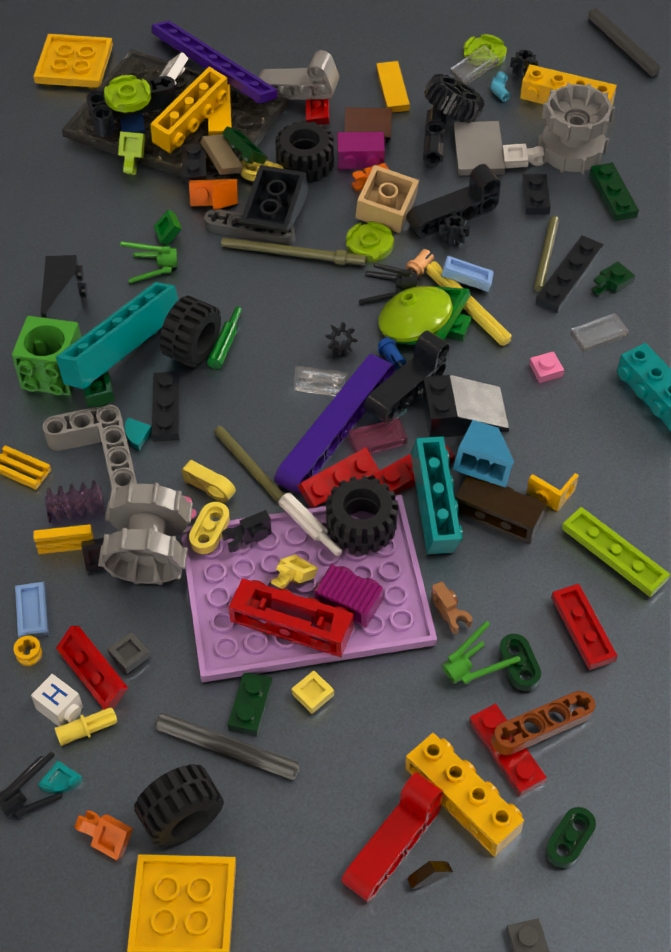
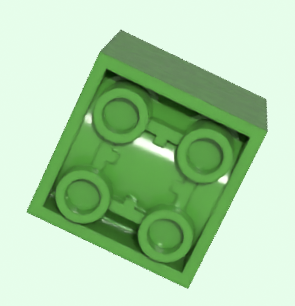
[11,316,81,396]

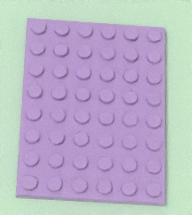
[181,495,437,683]

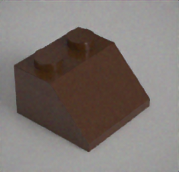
[345,107,392,143]

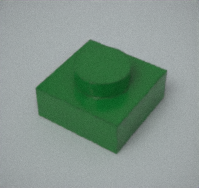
[153,210,182,246]
[446,314,472,341]

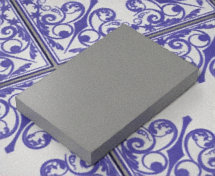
[453,121,505,176]

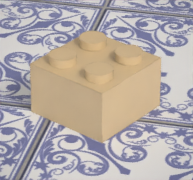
[355,165,419,234]

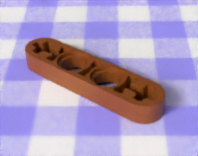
[491,691,596,755]

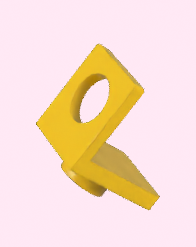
[526,473,579,512]

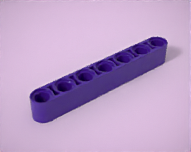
[274,354,395,495]

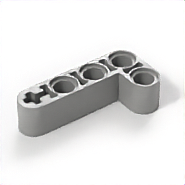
[258,50,340,100]

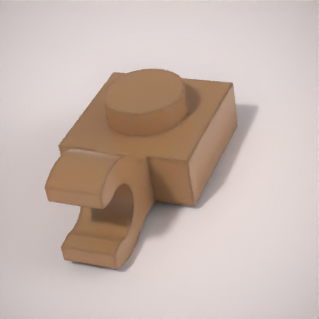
[431,581,473,635]

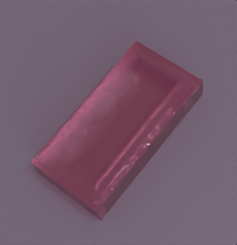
[348,418,408,453]

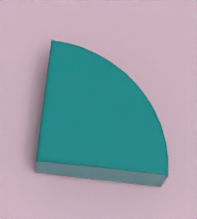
[125,417,152,451]
[38,760,84,794]

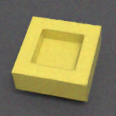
[291,670,334,714]

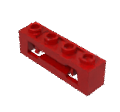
[229,578,354,657]

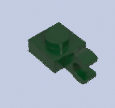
[591,262,635,296]

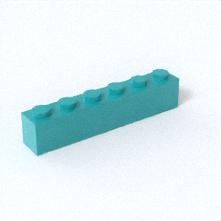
[56,282,179,389]

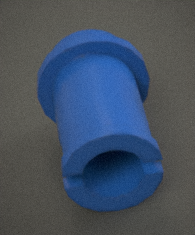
[378,337,406,371]

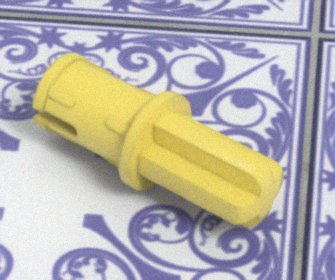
[54,708,117,746]

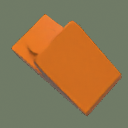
[189,179,238,210]

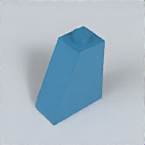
[453,420,514,488]

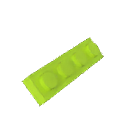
[562,507,670,598]

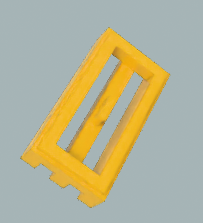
[0,445,51,490]
[34,524,94,554]

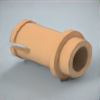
[405,249,434,278]

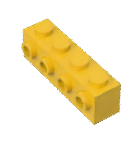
[520,64,617,106]
[151,67,228,153]
[405,733,524,857]

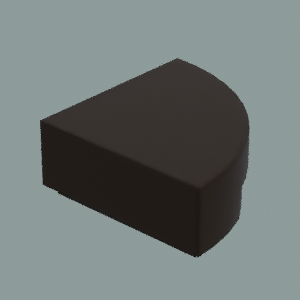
[407,861,453,889]

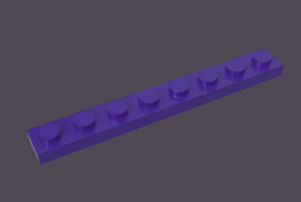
[151,20,278,104]

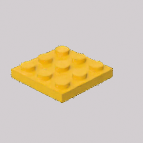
[33,34,113,88]
[127,854,236,952]

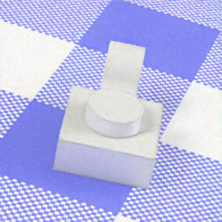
[503,144,544,168]

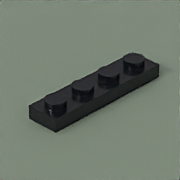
[536,235,604,313]

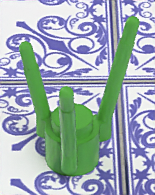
[120,241,177,283]
[441,621,521,685]

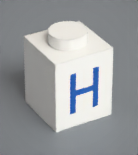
[31,674,83,726]

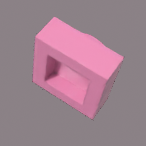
[529,351,564,384]

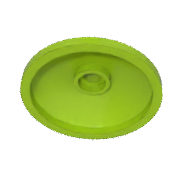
[378,286,453,342]

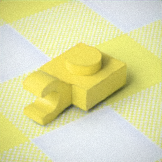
[271,555,318,589]

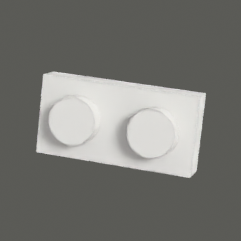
[159,52,188,85]

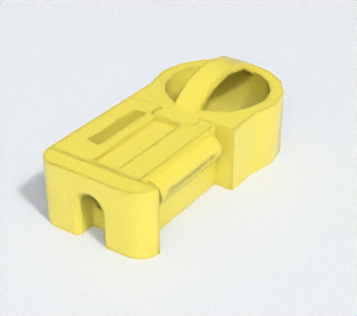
[181,460,236,504]

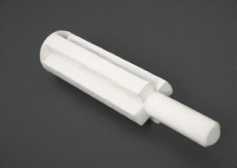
[279,493,342,556]

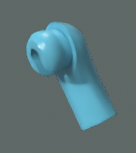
[490,71,511,102]

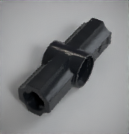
[423,107,446,166]

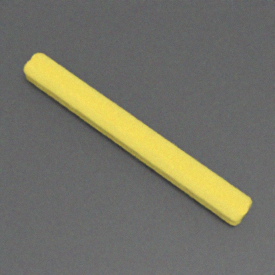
[426,261,512,346]

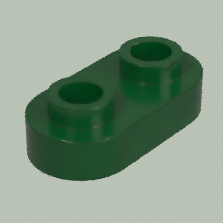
[499,634,541,691]
[546,807,596,868]

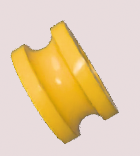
[13,636,43,666]

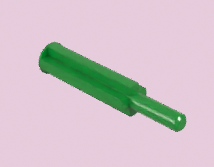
[207,306,242,369]

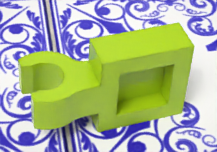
[118,131,145,175]

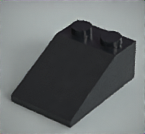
[240,165,308,233]
[40,255,87,322]
[422,375,509,437]

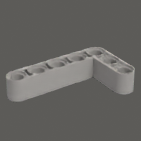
[42,404,137,490]

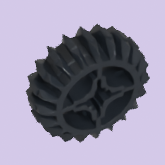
[424,74,485,123]

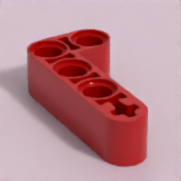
[341,772,444,902]

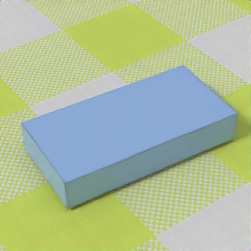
[441,256,494,292]
[15,581,49,638]

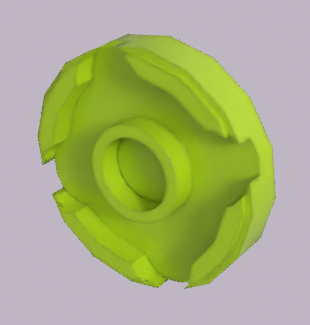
[463,34,507,69]
[104,75,151,113]
[346,221,394,262]

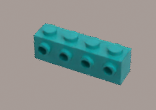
[617,342,671,432]
[410,437,463,554]

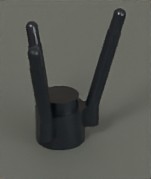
[359,263,417,304]
[0,752,63,819]

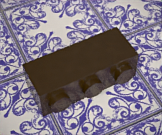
[455,475,546,544]

